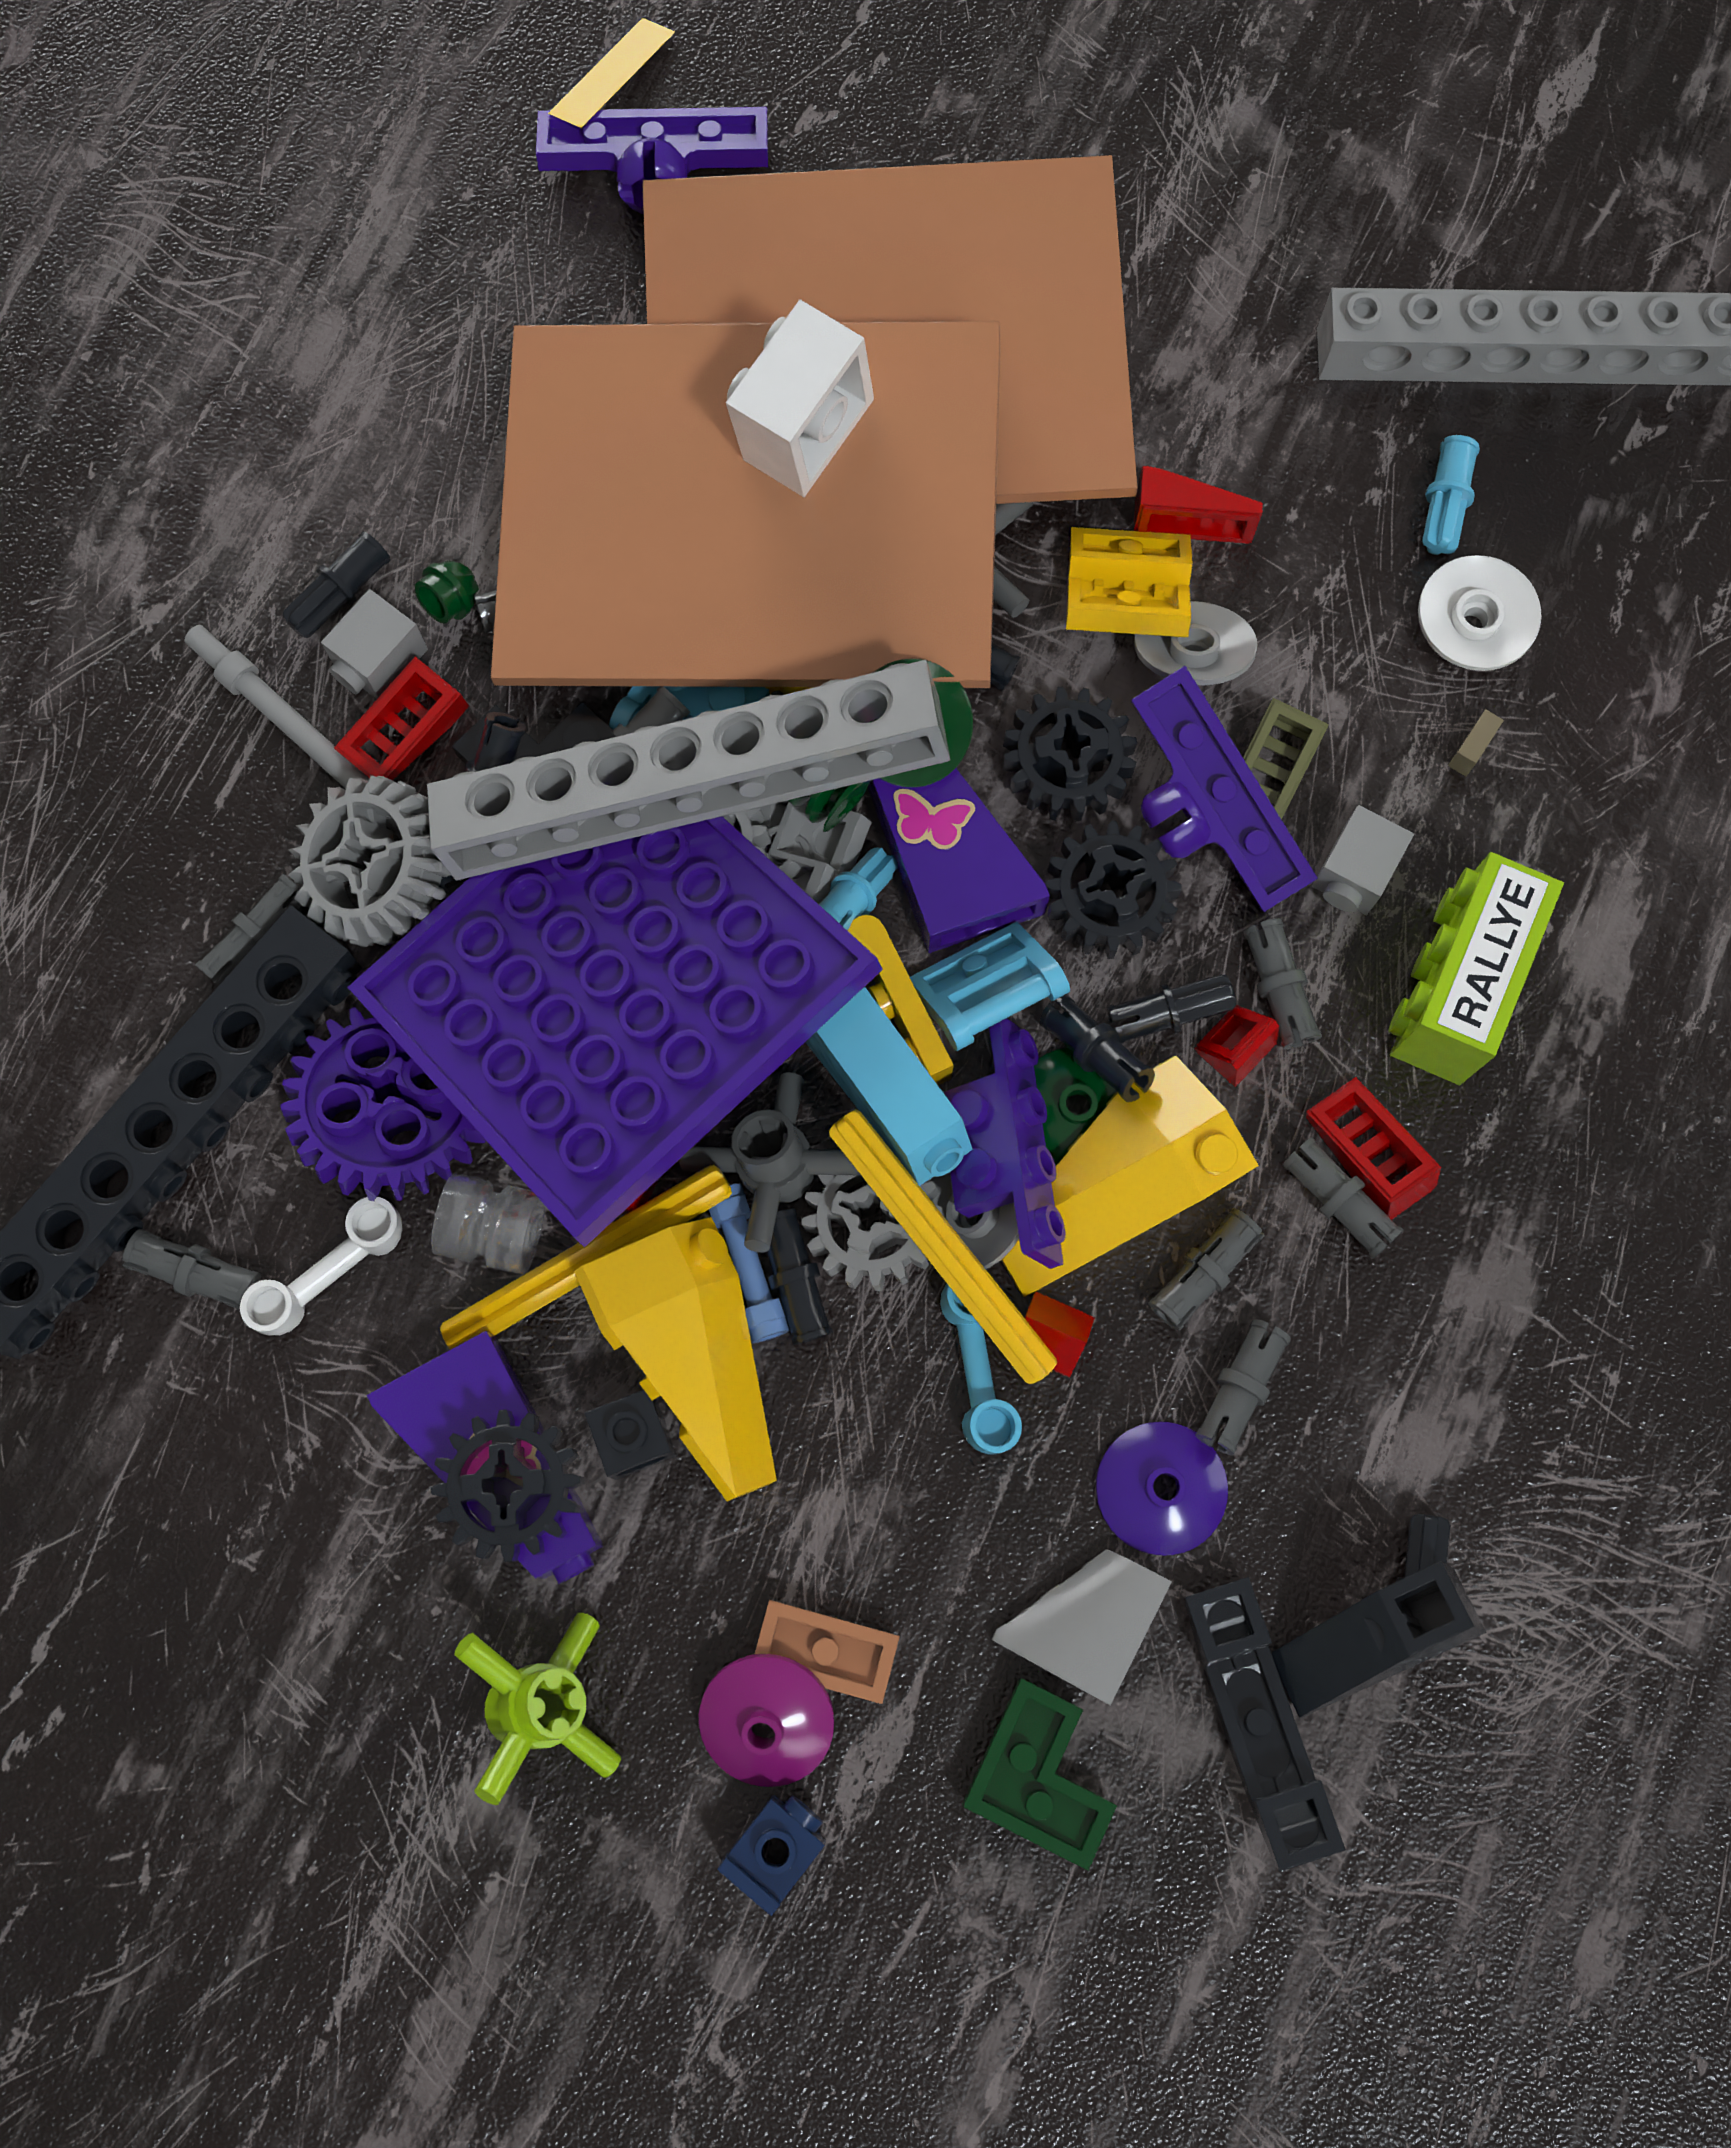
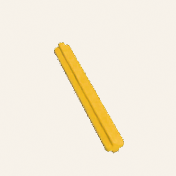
[829,1109,1057,1384]
[440,1165,732,1350]

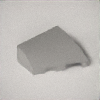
[760,800,872,904]
[991,1549,1172,1706]

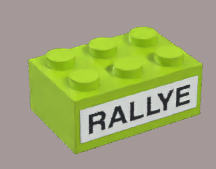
[1388,852,1564,1086]

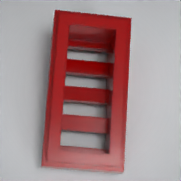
[1134,466,1263,544]
[334,656,469,780]
[1306,1077,1441,1219]

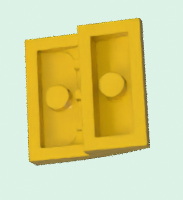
[1066,527,1193,638]

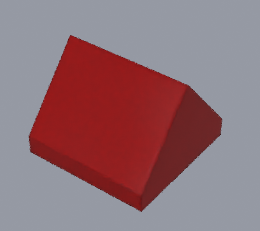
[1194,1005,1279,1087]
[1024,1291,1095,1378]

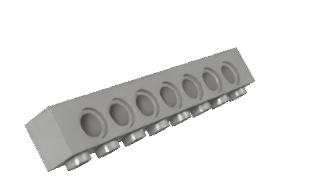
[1317,288,1731,385]
[427,660,950,881]

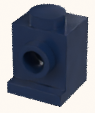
[717,1794,826,1916]

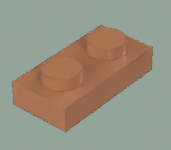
[755,1600,900,1704]

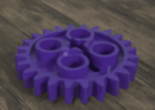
[280,1007,486,1201]

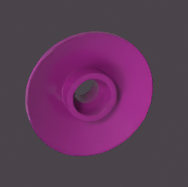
[699,1654,834,1787]

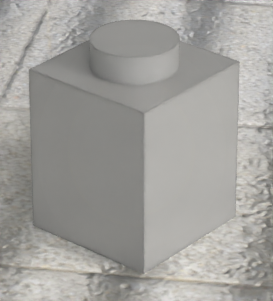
[321,589,428,699]
[1311,805,1414,915]

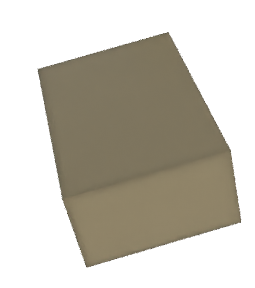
[1448,709,1504,776]

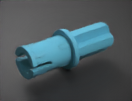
[1422,435,1480,555]
[819,847,898,930]

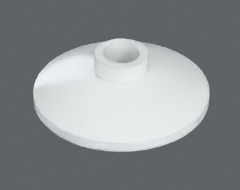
[1418,555,1541,671]

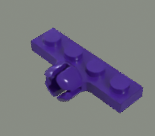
[536,107,768,214]
[1130,666,1318,912]

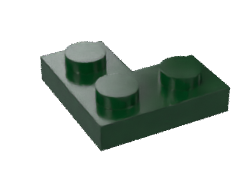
[962,1678,1117,1871]

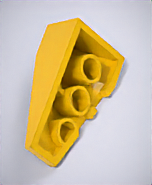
[1001,1056,1259,1297]
[574,1217,777,1502]

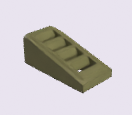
[1243,698,1329,820]

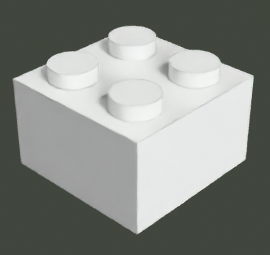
[726,299,874,497]

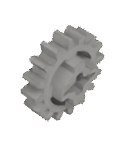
[802,1175,944,1291]

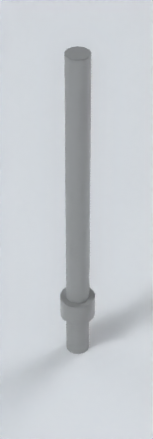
[185,625,402,840]

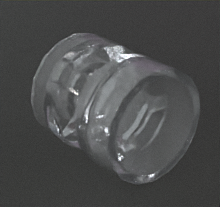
[431,1172,545,1275]

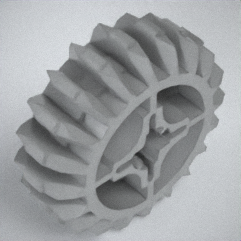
[288,776,451,947]

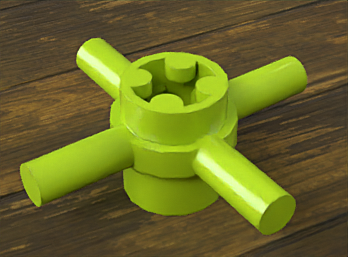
[454,1613,621,1805]

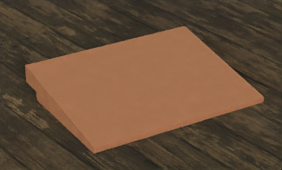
[643,155,1137,504]
[491,321,1001,688]

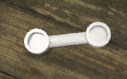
[240,1197,402,1336]

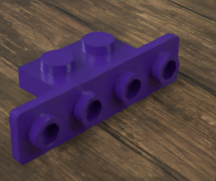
[943,1018,1066,1269]

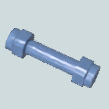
[709,1184,790,1343]

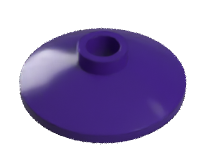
[1096,1422,1228,1556]

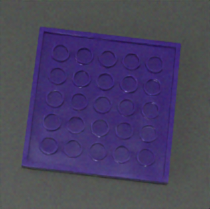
[348,816,883,1248]

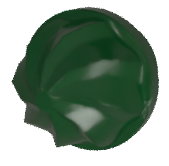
[415,560,479,624]

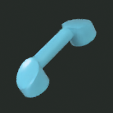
[940,1283,1022,1455]

